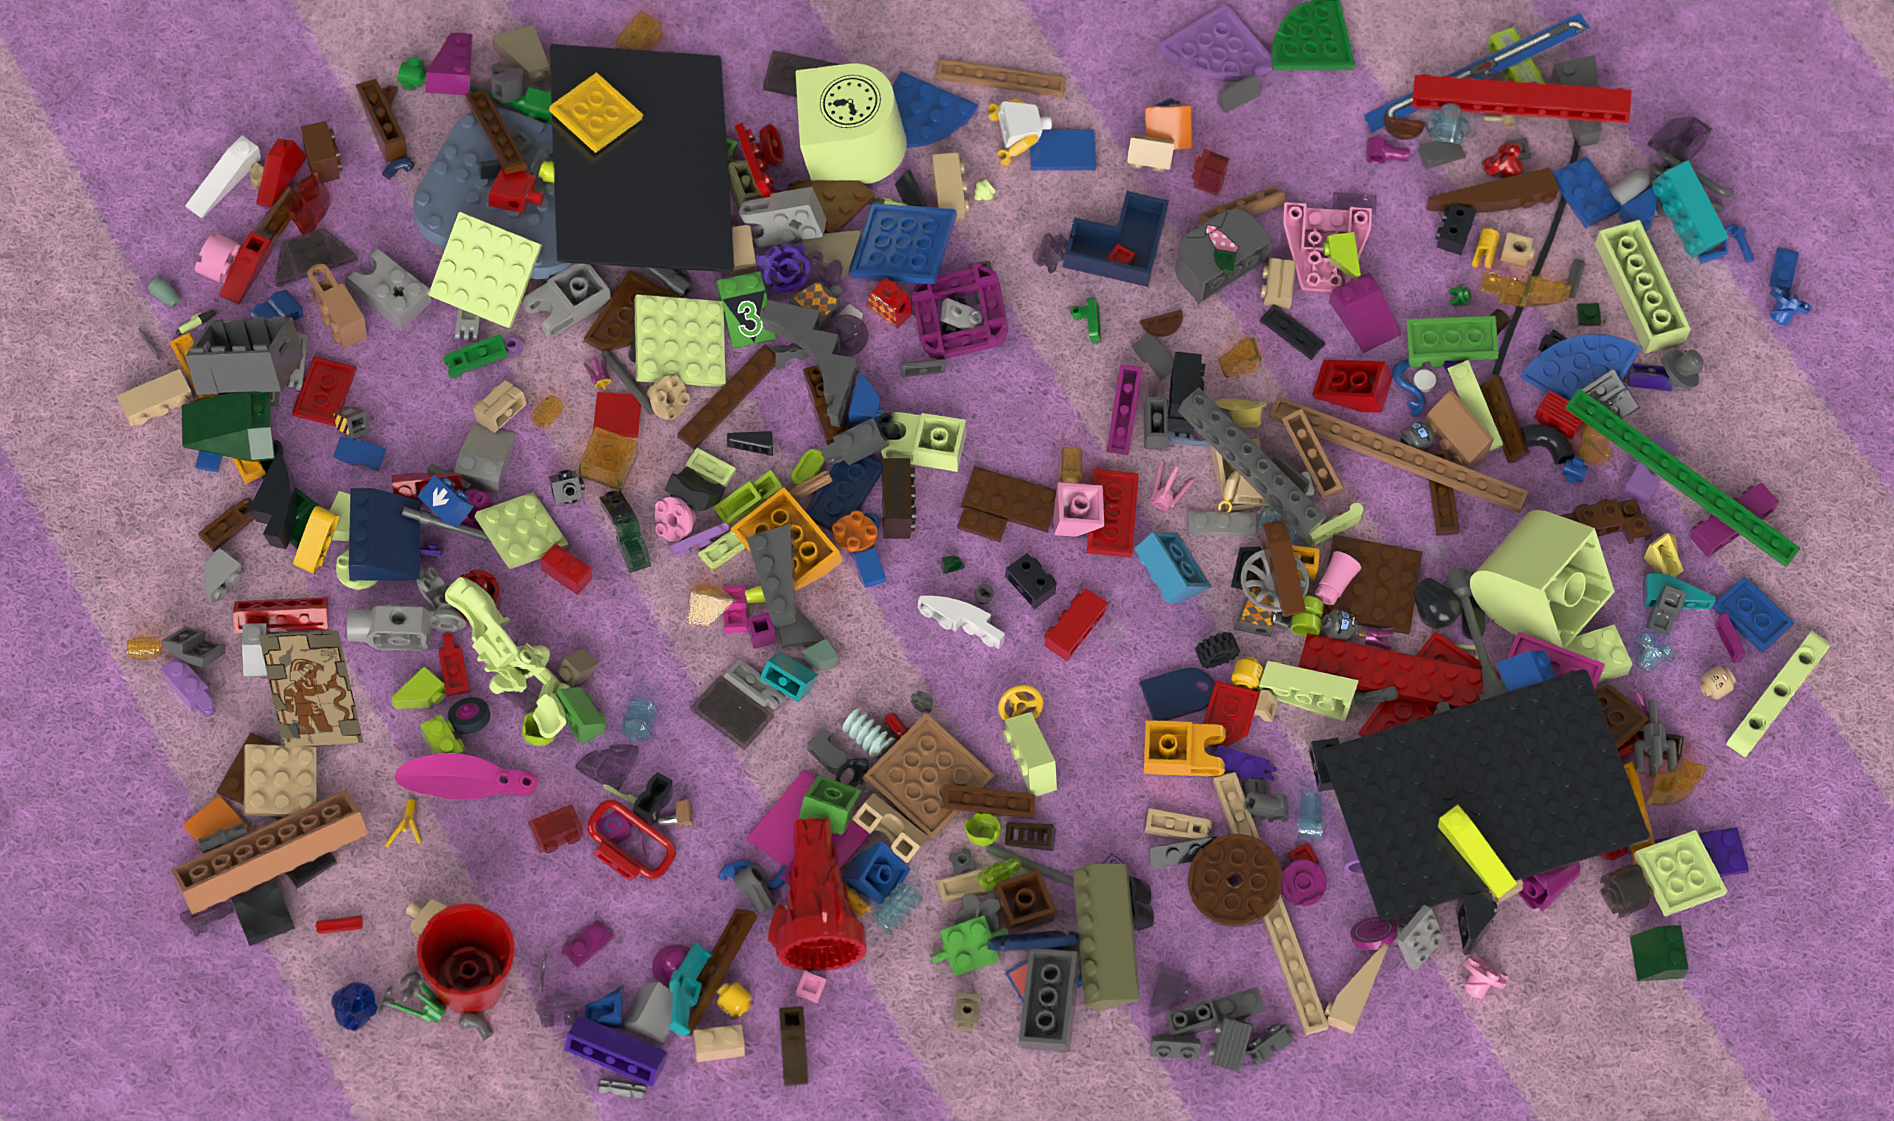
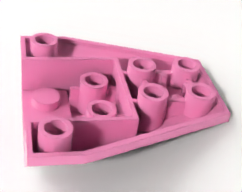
[1283,202,1372,292]

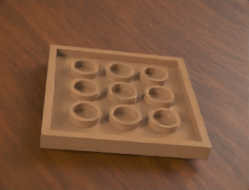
[862,713,995,841]

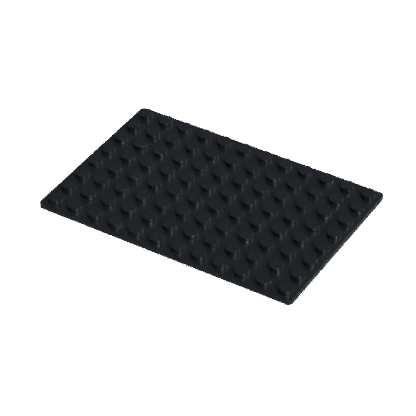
[549,44,734,272]
[1321,669,1650,922]

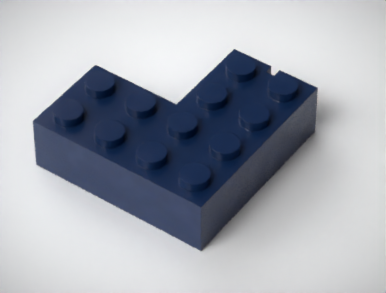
[1063,191,1169,287]

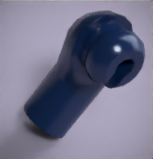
[382,156,415,180]

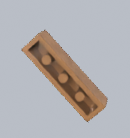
[1282,408,1345,501]

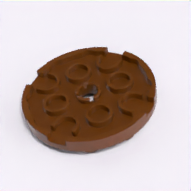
[1188,834,1283,927]

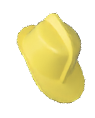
[1215,399,1267,428]

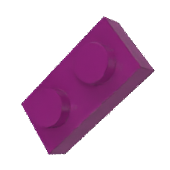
[562,919,614,968]

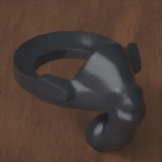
[835,757,869,788]

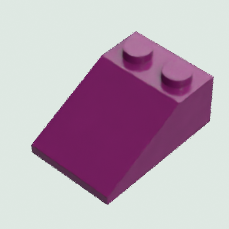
[1329,272,1401,353]

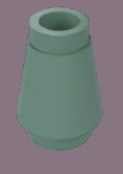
[148,276,181,308]

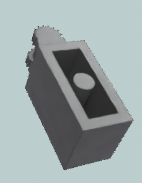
[821,418,889,465]

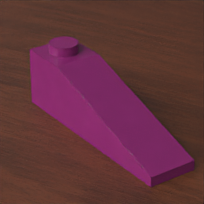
[1106,364,1143,455]

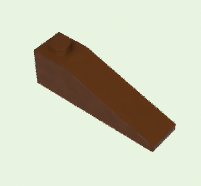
[355,79,407,162]
[1259,520,1306,617]

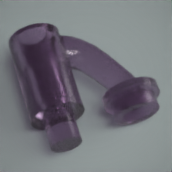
[807,250,843,289]

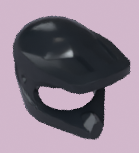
[1413,578,1461,629]

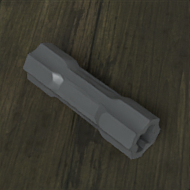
[638,267,694,298]

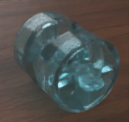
[620,699,658,742]

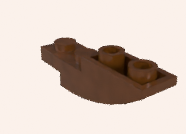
[803,366,847,445]

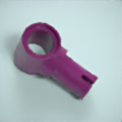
[1366,136,1410,164]

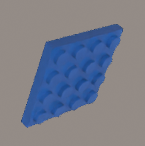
[850,203,957,284]

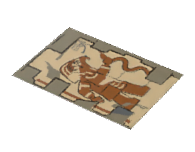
[258,631,364,747]

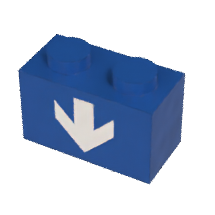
[417,475,474,528]

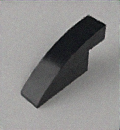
[248,453,298,549]

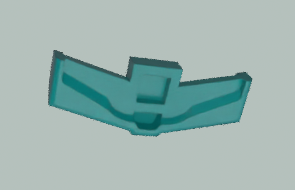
[668,942,712,1036]

